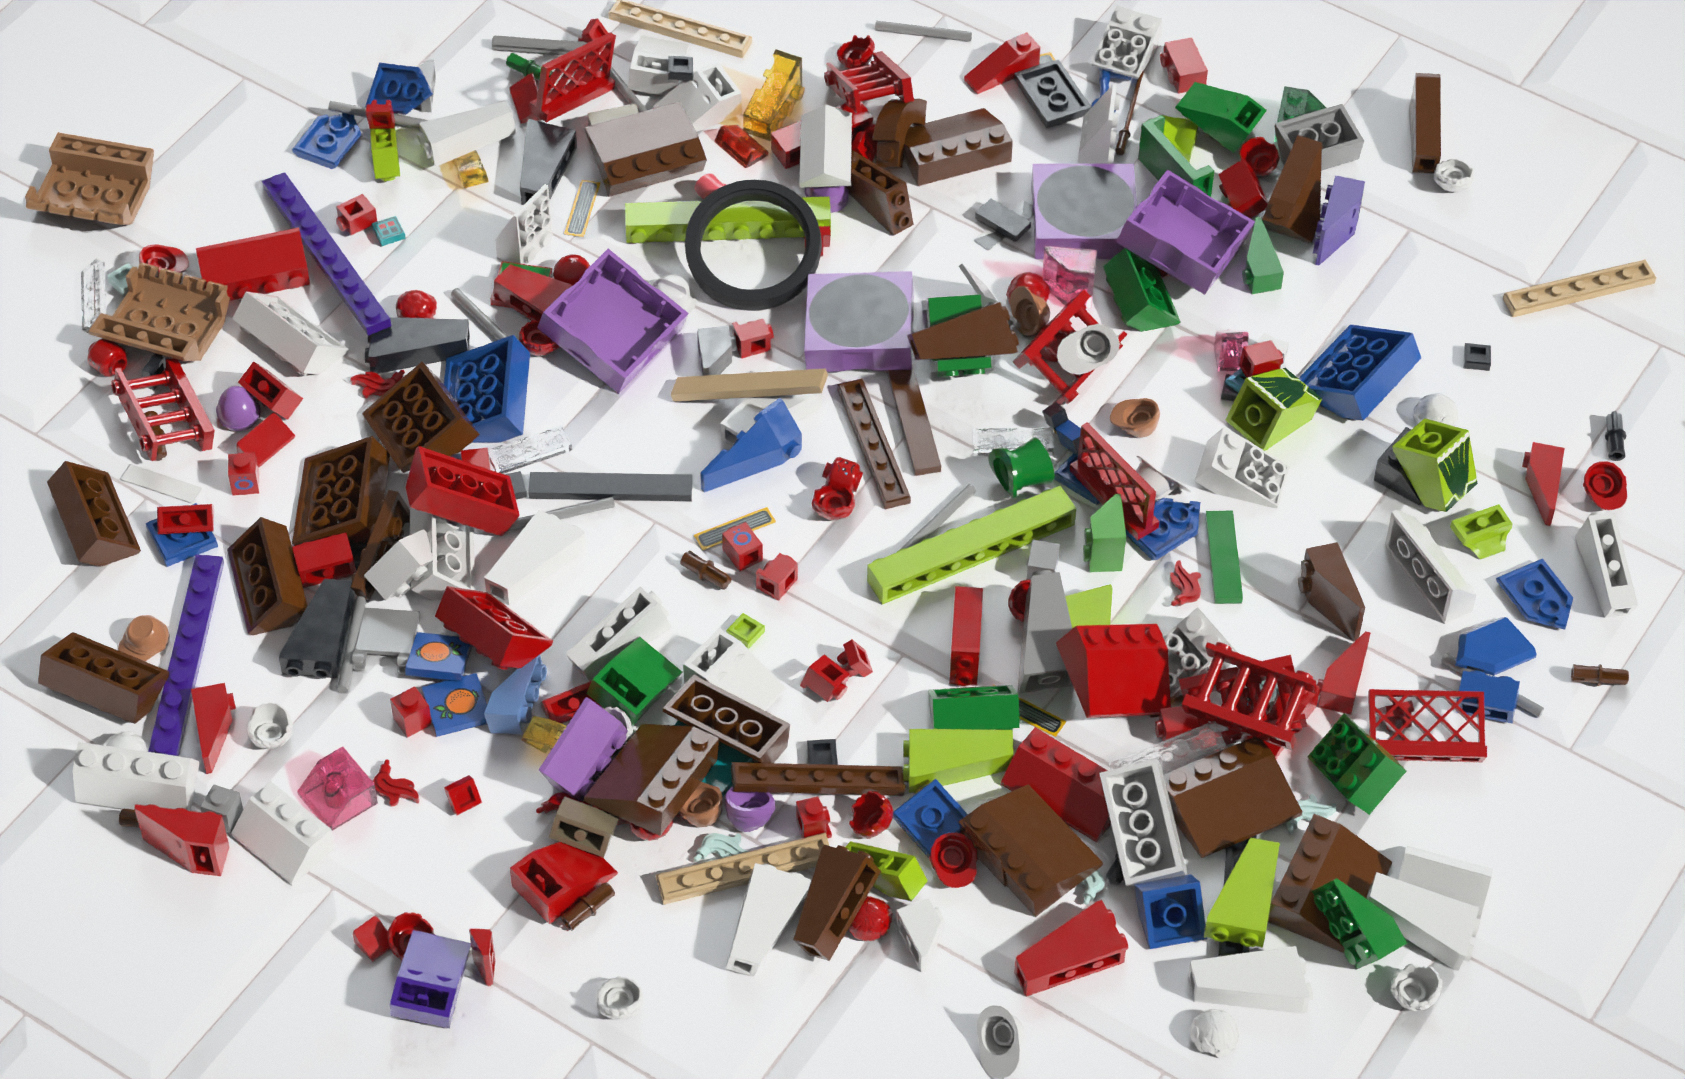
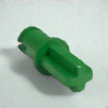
[505,53,553,82]

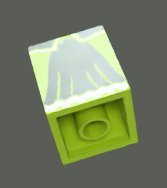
[1225,367,1322,451]
[1392,418,1478,512]

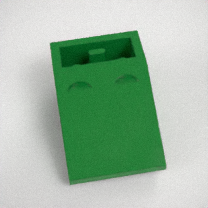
[1175,82,1267,153]
[586,637,683,727]
[1307,714,1407,815]
[1312,878,1408,970]

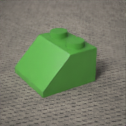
[1083,494,1126,572]

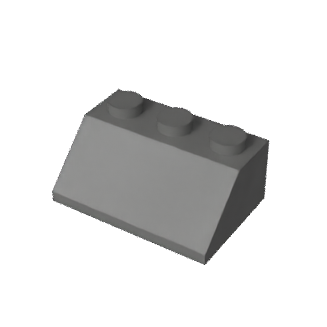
[1274,103,1365,171]

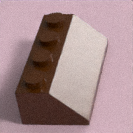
[47,460,141,567]
[227,517,308,636]
[38,632,169,724]
[662,675,791,763]

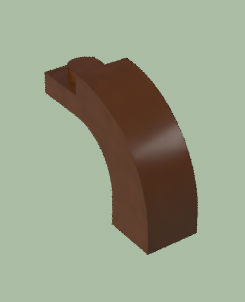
[873,98,927,168]

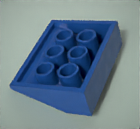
[1299,324,1422,421]
[444,335,530,443]

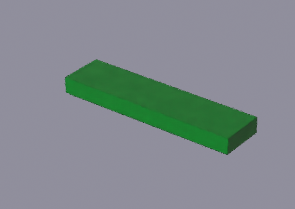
[1205,510,1243,604]

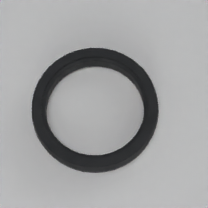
[685,179,822,311]

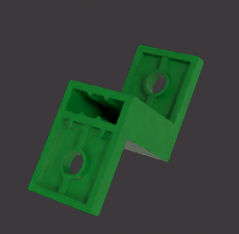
[921,294,992,377]

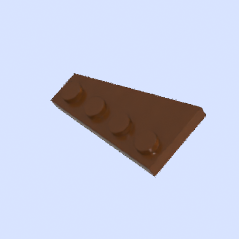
[351,490,410,601]

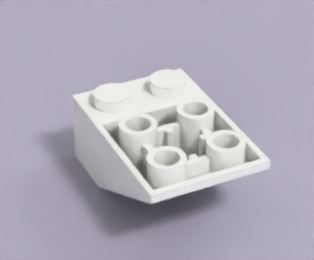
[1091,5,1162,79]
[628,35,689,96]
[653,62,742,132]
[1078,84,1121,164]
[495,184,553,264]
[1194,426,1290,509]
[1163,607,1238,700]
[683,628,786,711]

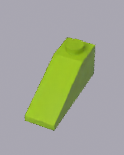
[370,127,401,181]
[845,841,928,901]

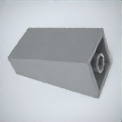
[1017,570,1073,694]

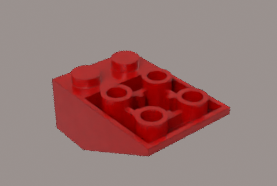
[134,804,230,877]
[510,842,618,924]

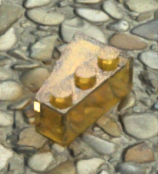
[743,49,805,141]

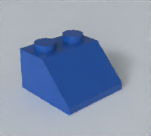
[1134,874,1208,949]

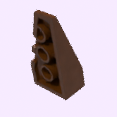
[1262,135,1322,244]

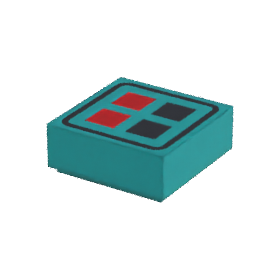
[372,216,406,246]

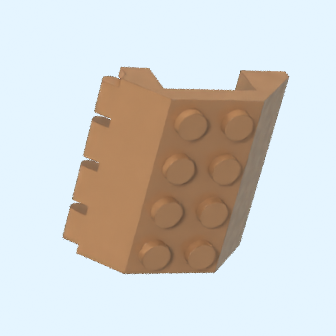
[25,132,155,225]
[89,262,230,361]

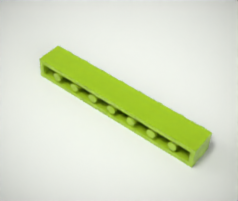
[625,197,831,243]
[867,486,1077,605]

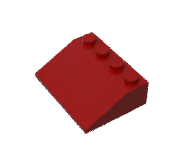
[1056,624,1171,718]

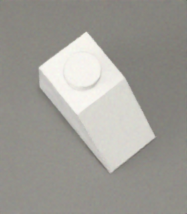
[896,898,944,972]

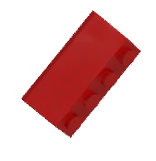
[195,227,310,301]
[405,446,520,536]
[435,586,553,670]
[1001,727,1111,843]

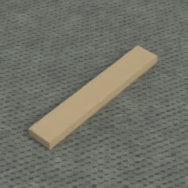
[608,0,752,58]
[1503,259,1657,317]
[670,368,828,401]
[656,833,830,905]

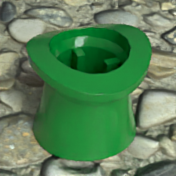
[988,437,1055,499]

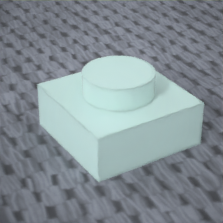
[107,263,132,297]

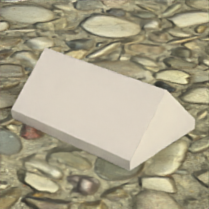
[1398,845,1493,919]

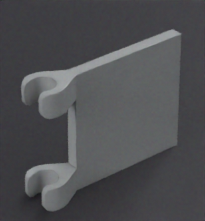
[958,263,1021,329]
[352,608,420,674]

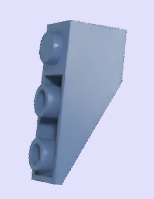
[484,655,547,735]

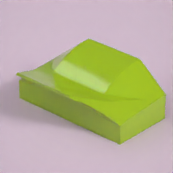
[1163,115,1200,162]
[1450,504,1513,560]

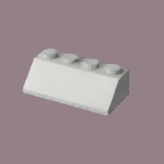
[232,292,349,376]
[410,507,475,600]
[1384,510,1477,624]
[72,742,200,811]
[1100,758,1188,886]

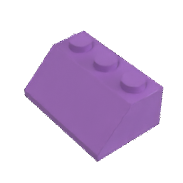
[539,697,628,801]

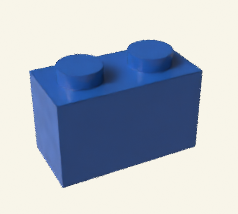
[1456,670,1520,724]

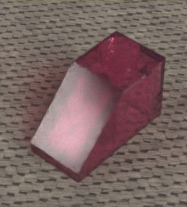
[1214,329,1249,371]

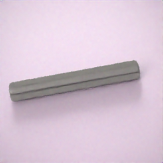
[492,35,587,55]

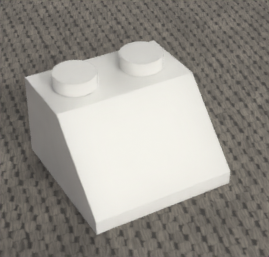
[364,529,433,601]

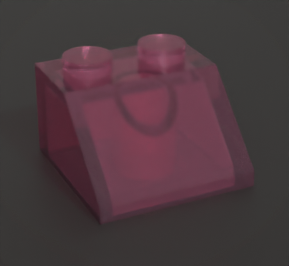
[1042,246,1097,308]
[297,746,378,831]

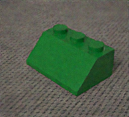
[1103,248,1181,332]
[928,685,1020,730]

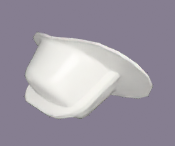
[646,275,697,313]
[1057,324,1120,375]
[1136,456,1192,500]
[976,1005,1025,1079]

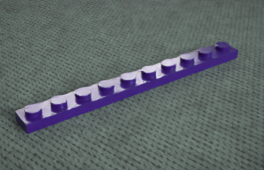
[262,172,392,335]
[148,554,224,756]

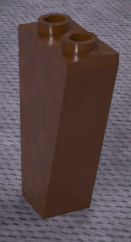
[1409,73,1441,174]
[847,150,914,236]
[907,302,1019,360]
[793,845,881,961]

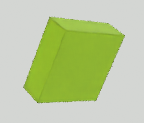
[726,613,765,649]

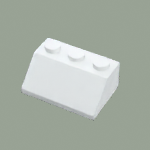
[231,781,335,886]

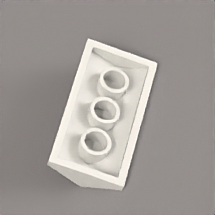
[799,105,852,188]

